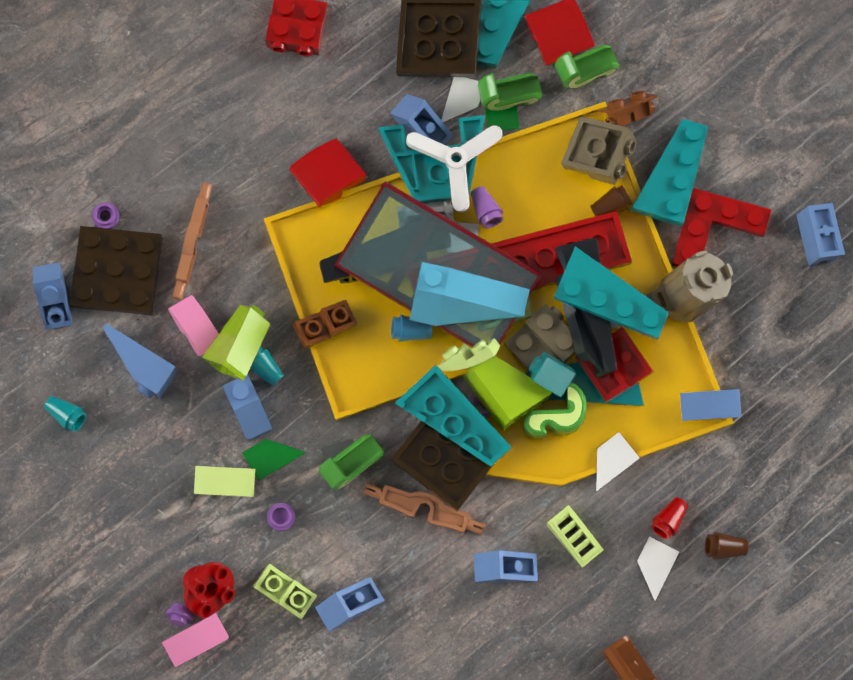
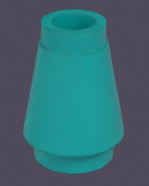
[250,346,284,386]
[44,396,86,432]

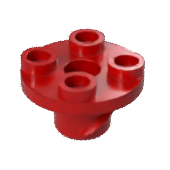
[183,562,235,619]

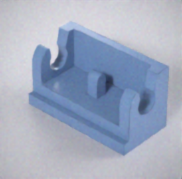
[796,203,845,266]

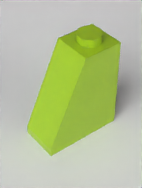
[202,305,270,381]
[463,356,552,431]

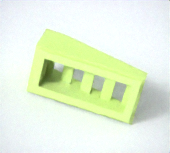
[546,505,604,568]

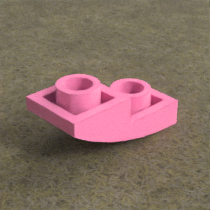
[168,295,218,356]
[162,613,229,667]

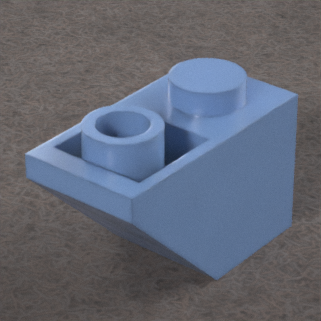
[33,262,73,330]

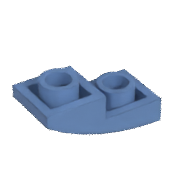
[680,389,742,421]

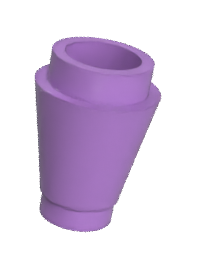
[470,186,503,229]

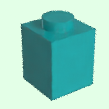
[529,351,576,397]

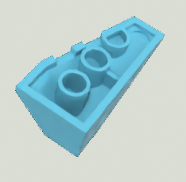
[409,262,530,326]

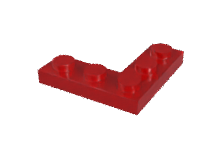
[671,188,771,267]

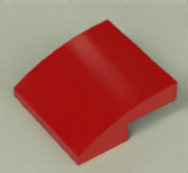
[524,0,595,66]
[289,138,367,207]
[575,327,654,402]

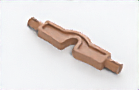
[172,183,213,301]
[363,483,486,535]

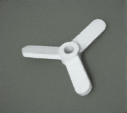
[406,126,502,212]

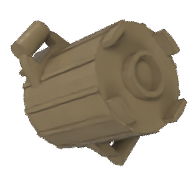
[646,251,734,322]

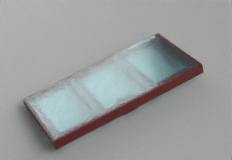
[334,181,542,348]

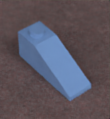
[103,324,178,399]

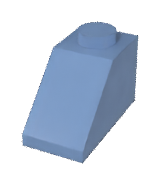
[390,94,453,145]
[223,374,273,441]
[474,550,538,584]
[315,577,385,632]

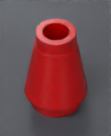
[651,497,689,540]

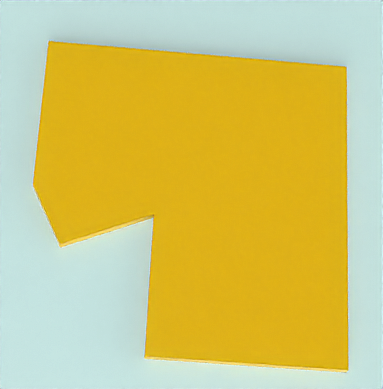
[264,102,734,487]

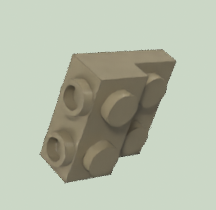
[561,116,636,185]
[504,304,576,372]

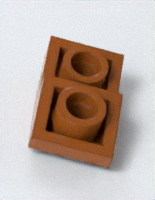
[293,300,357,349]

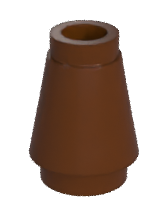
[590,185,632,216]
[705,532,748,560]

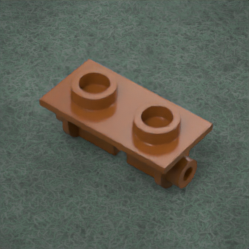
[599,90,657,126]

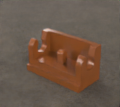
[601,635,658,680]

